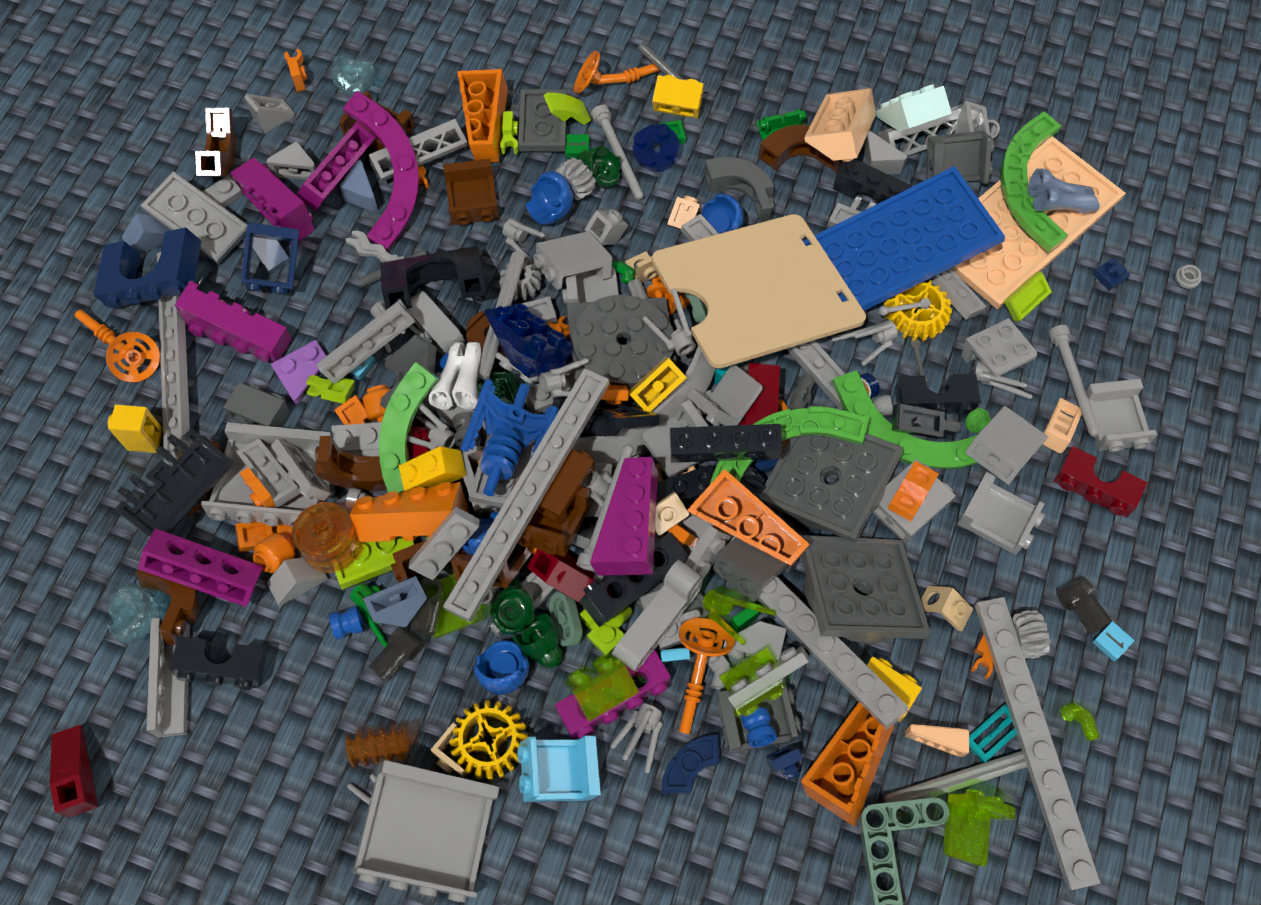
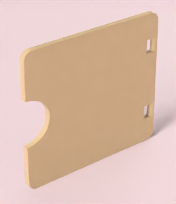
[652,214,866,368]

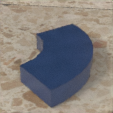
[661,734,719,794]

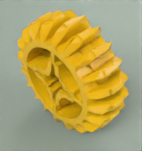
[883,280,952,342]
[449,700,528,780]

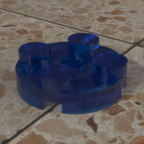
[633,123,680,172]

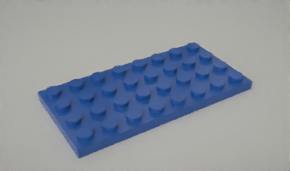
[803,166,1005,311]

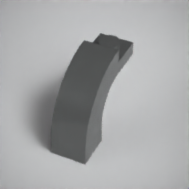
[704,157,774,223]

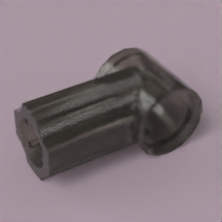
[1057,576,1112,635]
[410,577,446,637]
[368,626,425,683]

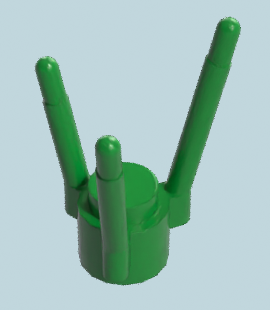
[350,583,390,651]

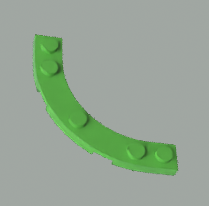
[1000,111,1068,253]
[379,362,439,539]
[832,370,979,470]
[710,406,869,484]

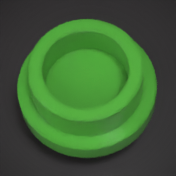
[965,408,991,433]

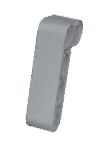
[612,560,703,672]

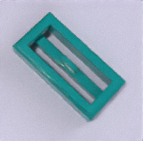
[969,704,1016,764]

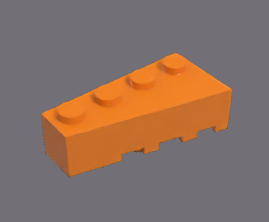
[457,69,508,162]
[687,469,810,567]
[350,482,469,542]
[801,703,895,827]

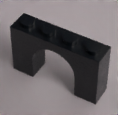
[380,246,487,310]

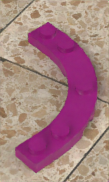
[343,91,419,252]

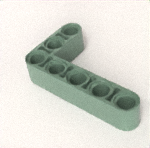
[858,798,949,905]

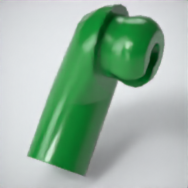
[611,261,636,283]

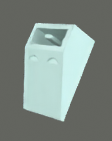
[876,84,952,132]

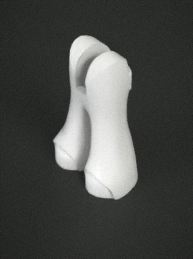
[429,342,481,410]

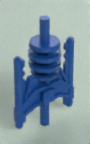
[460,379,559,496]

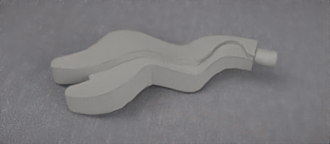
[346,231,404,262]

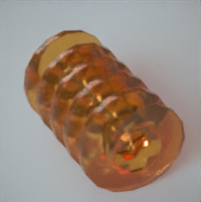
[346,723,409,768]

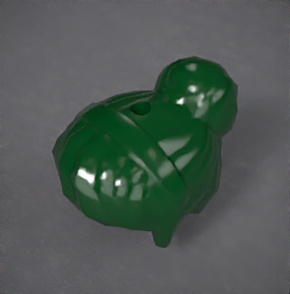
[577,146,621,188]
[490,577,535,635]
[513,614,562,669]

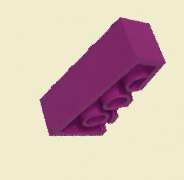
[230,157,315,245]
[174,281,292,362]
[590,457,658,576]

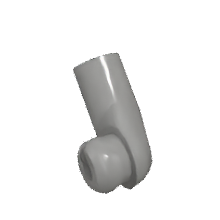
[707,655,730,690]

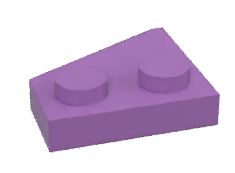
[271,340,326,405]

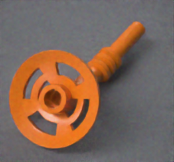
[574,51,660,94]
[75,309,160,382]
[678,618,735,735]

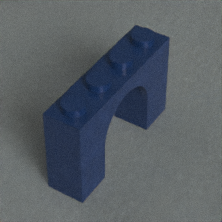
[93,227,201,308]

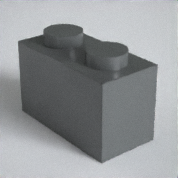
[223,382,290,427]

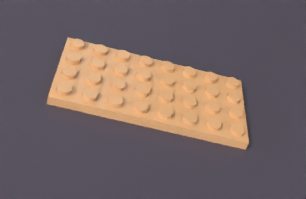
[952,136,1126,310]

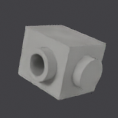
[584,209,628,246]

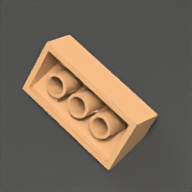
[804,88,876,161]

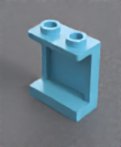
[517,736,601,802]

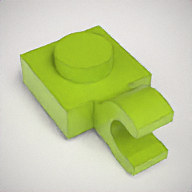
[500,111,519,154]
[306,375,355,404]
[579,610,625,657]

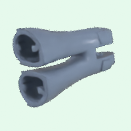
[1028,168,1100,214]

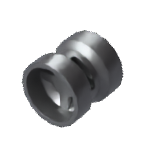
[452,412,482,447]

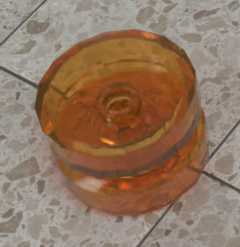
[291,502,362,573]

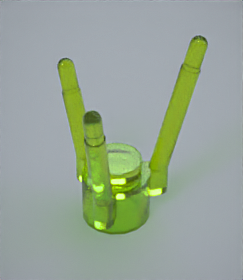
[703,589,776,645]

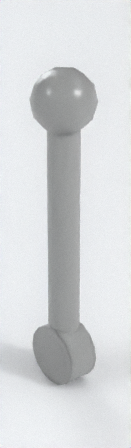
[879,298,931,316]

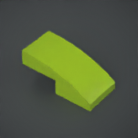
[544,92,591,125]

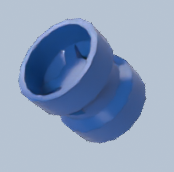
[329,605,364,640]
[741,708,777,748]

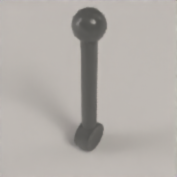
[910,339,928,385]

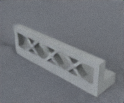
[878,104,963,156]
[369,119,468,181]
[316,300,415,384]
[147,618,190,738]

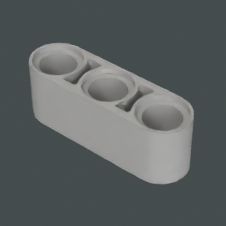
[408,291,465,356]

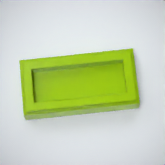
[1004,272,1052,321]

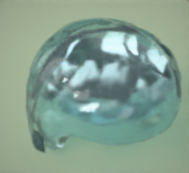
[331,55,375,95]
[107,583,159,644]

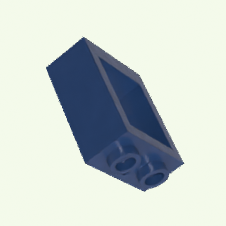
[241,222,299,295]

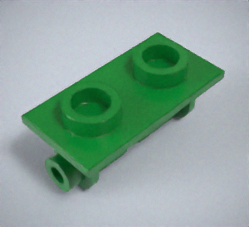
[756,109,806,141]

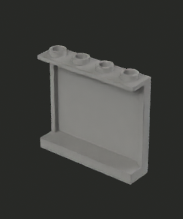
[201,422,332,529]
[352,760,499,903]

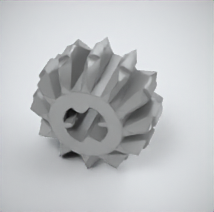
[556,157,596,200]
[500,259,542,301]
[1011,610,1051,659]

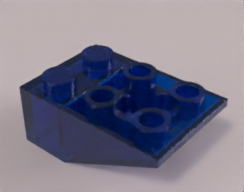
[484,303,573,378]

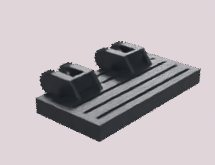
[553,396,660,437]
[115,428,234,538]

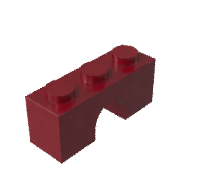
[1053,446,1148,518]

